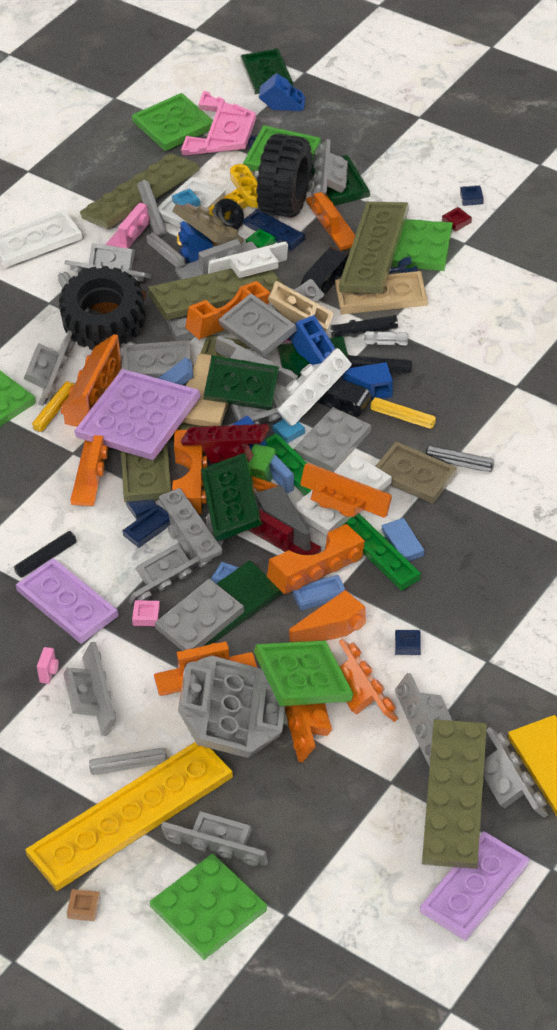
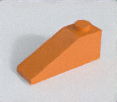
[289,590,366,642]

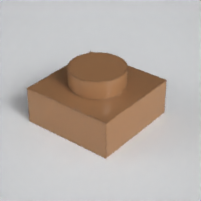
[67,889,100,922]

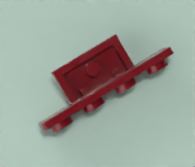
[181,424,270,463]
[248,509,321,555]

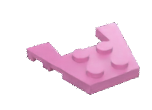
[181,91,256,156]

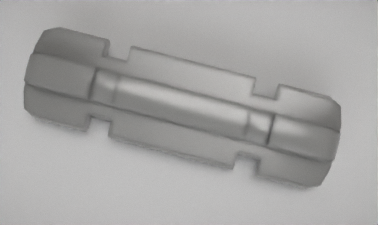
[365,331,408,346]

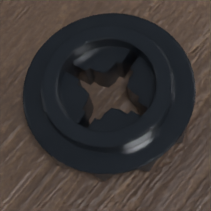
[212,198,244,230]

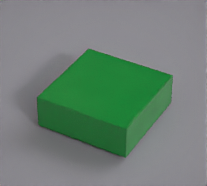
[246,229,276,249]

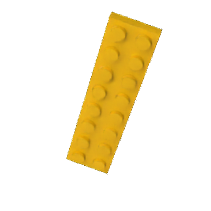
[25,742,233,891]

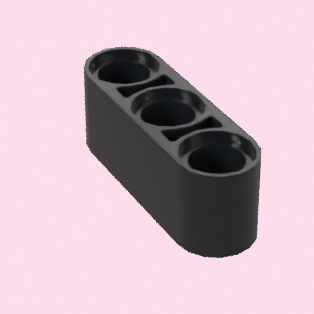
[301,247,349,295]
[316,379,372,417]

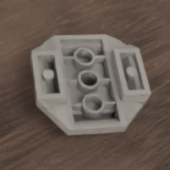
[178,656,285,758]

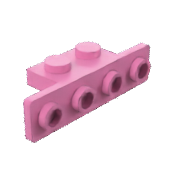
[105,203,150,249]

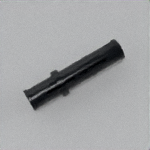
[330,315,398,338]

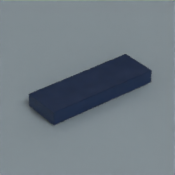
[243,209,305,251]

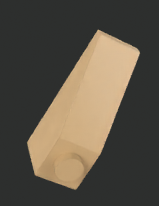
[268,281,334,332]

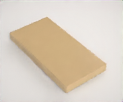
[335,271,428,314]
[182,353,228,426]

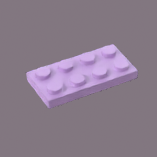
[16,558,118,644]
[420,831,529,941]

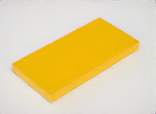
[508,715,557,817]

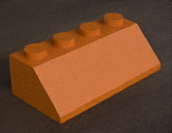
[61,334,122,427]

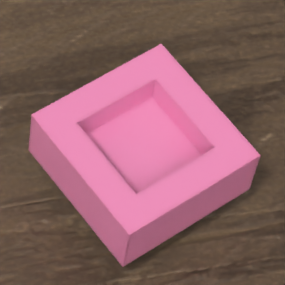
[132,600,160,626]
[37,647,59,684]

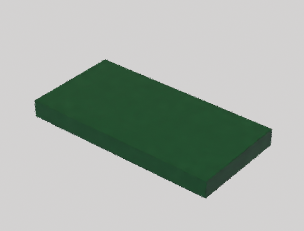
[201,453,262,542]
[204,560,282,646]

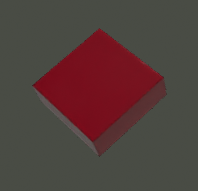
[442,207,472,232]

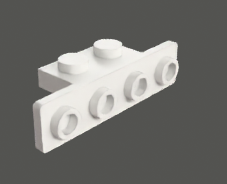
[208,242,288,278]
[277,348,351,426]

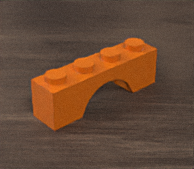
[185,281,270,340]
[172,430,208,514]
[267,524,365,594]

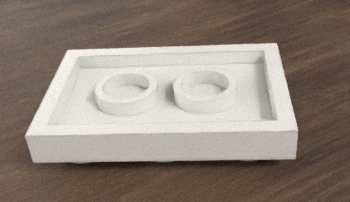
[158,177,226,227]

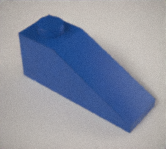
[289,315,336,365]

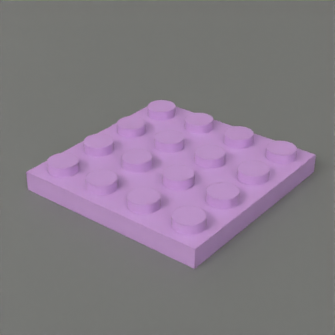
[74,369,201,460]

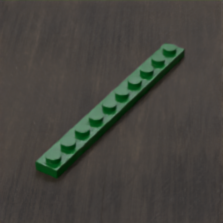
[265,433,421,591]

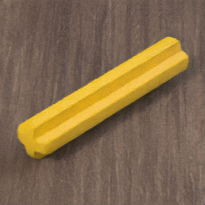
[32,381,74,432]
[371,397,436,429]

